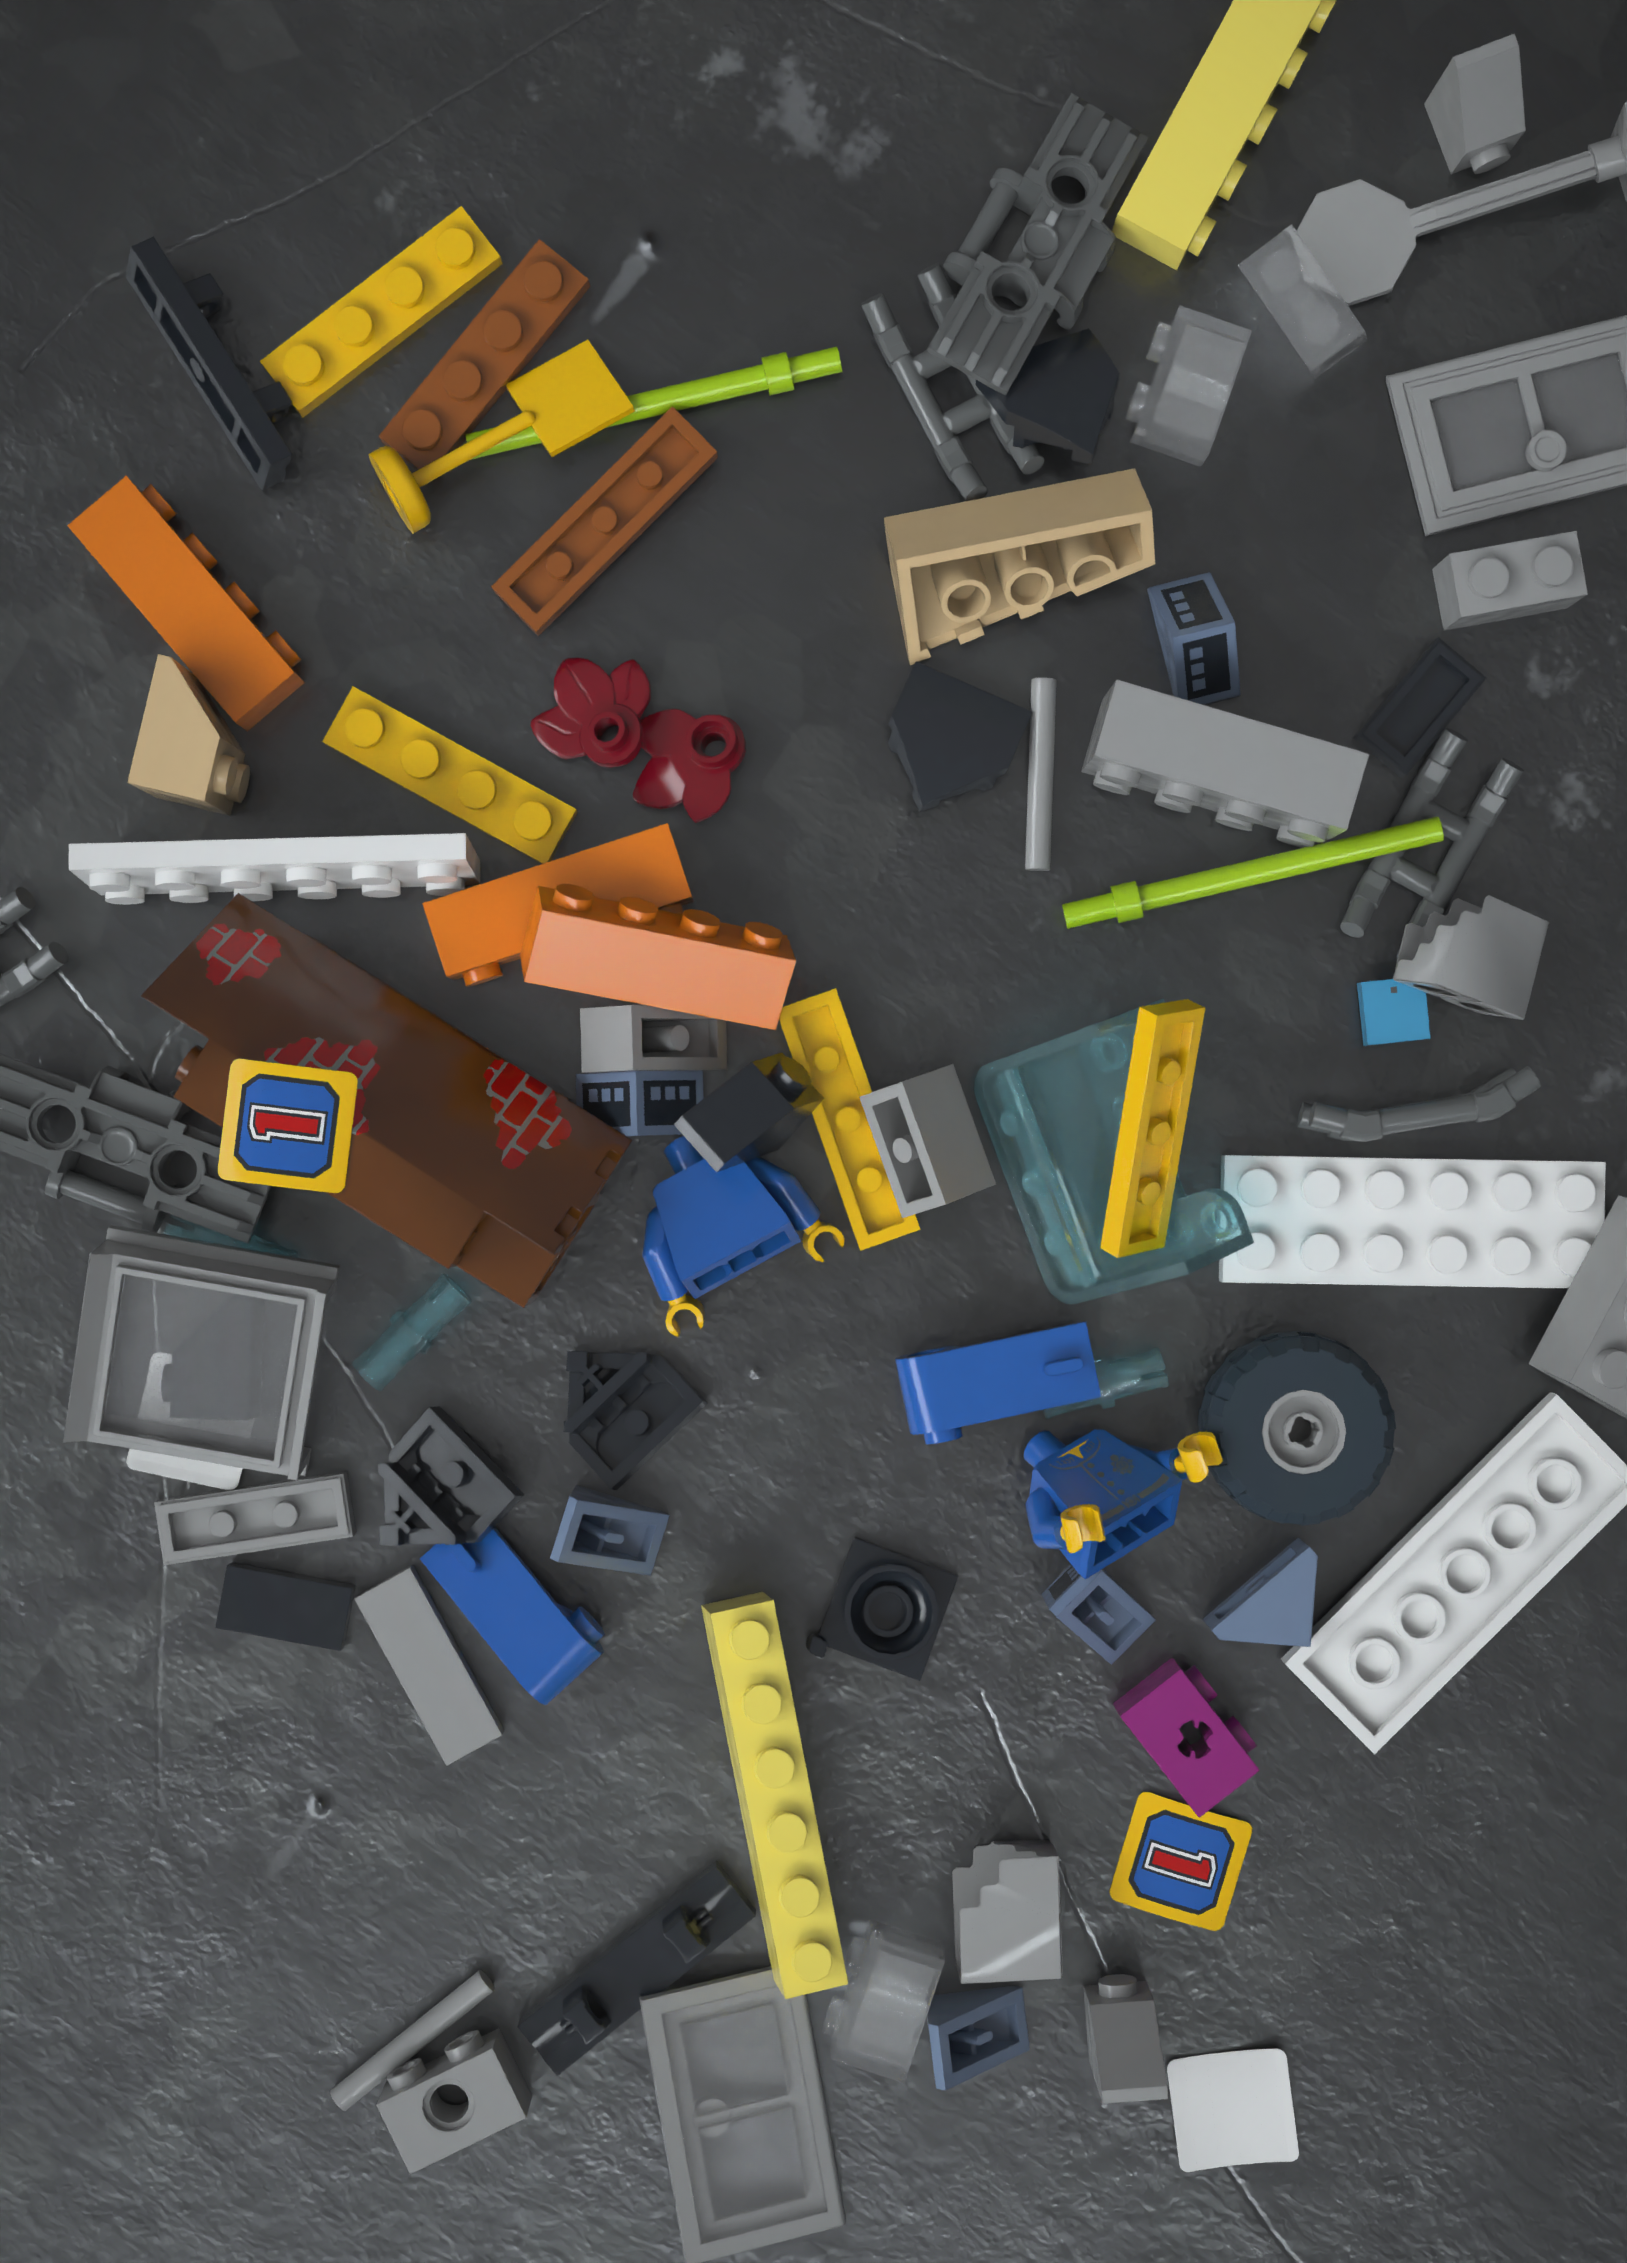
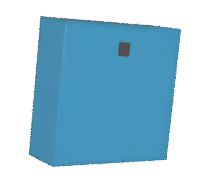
[1357,979,1431,1046]

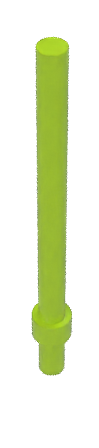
[466,346,843,459]
[1062,816,1444,929]

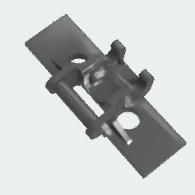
[927,93,1149,395]
[0,1053,271,1243]

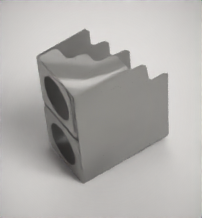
[1393,895,1549,1020]
[952,1840,1062,1984]

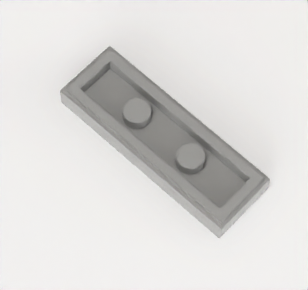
[154,1471,356,1565]
[354,1565,505,1766]

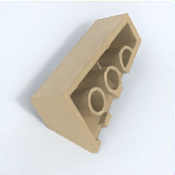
[884,468,1155,666]

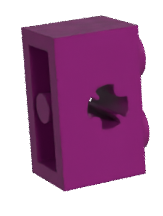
[1113,1657,1260,1818]

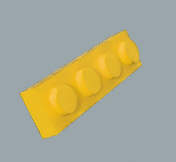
[260,206,503,418]
[322,686,578,864]
[779,988,921,1251]
[1100,999,1205,1258]

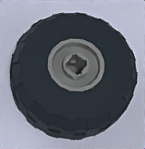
[1198,1331,1396,1526]

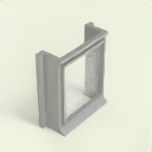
[63,1225,340,1481]

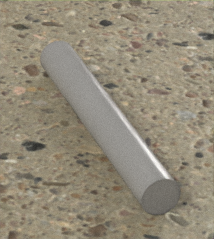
[1025,678,1057,871]
[330,1970,495,2111]

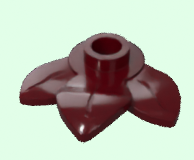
[530,657,651,768]
[633,709,746,823]

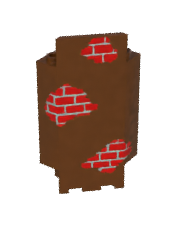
[141,893,632,1308]

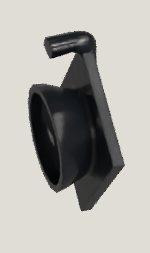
[806,1537,958,1681]

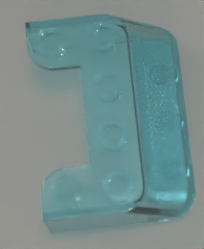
[974,998,1254,1304]

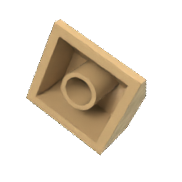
[127,654,250,815]

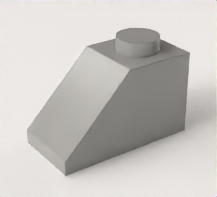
[1424,34,1526,175]
[580,1005,728,1073]
[1083,1974,1168,2104]

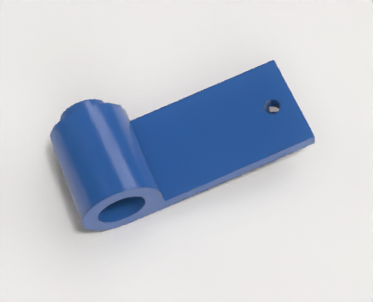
[895,1321,1101,1444]
[420,1528,605,1705]

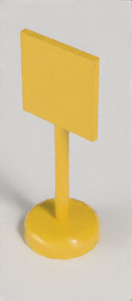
[368,339,635,534]

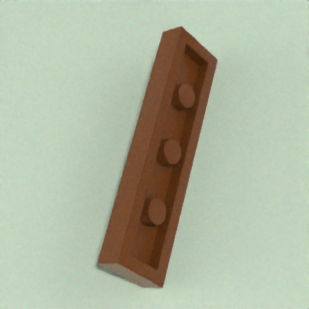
[378,239,591,482]
[491,406,718,636]

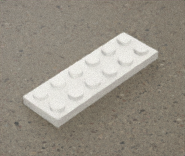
[69,833,481,905]
[1219,1155,1606,1288]
[1281,1392,1627,1755]

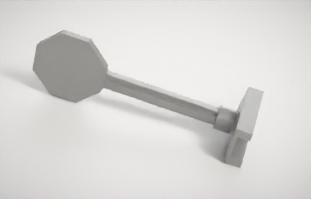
[1292,102,1627,306]

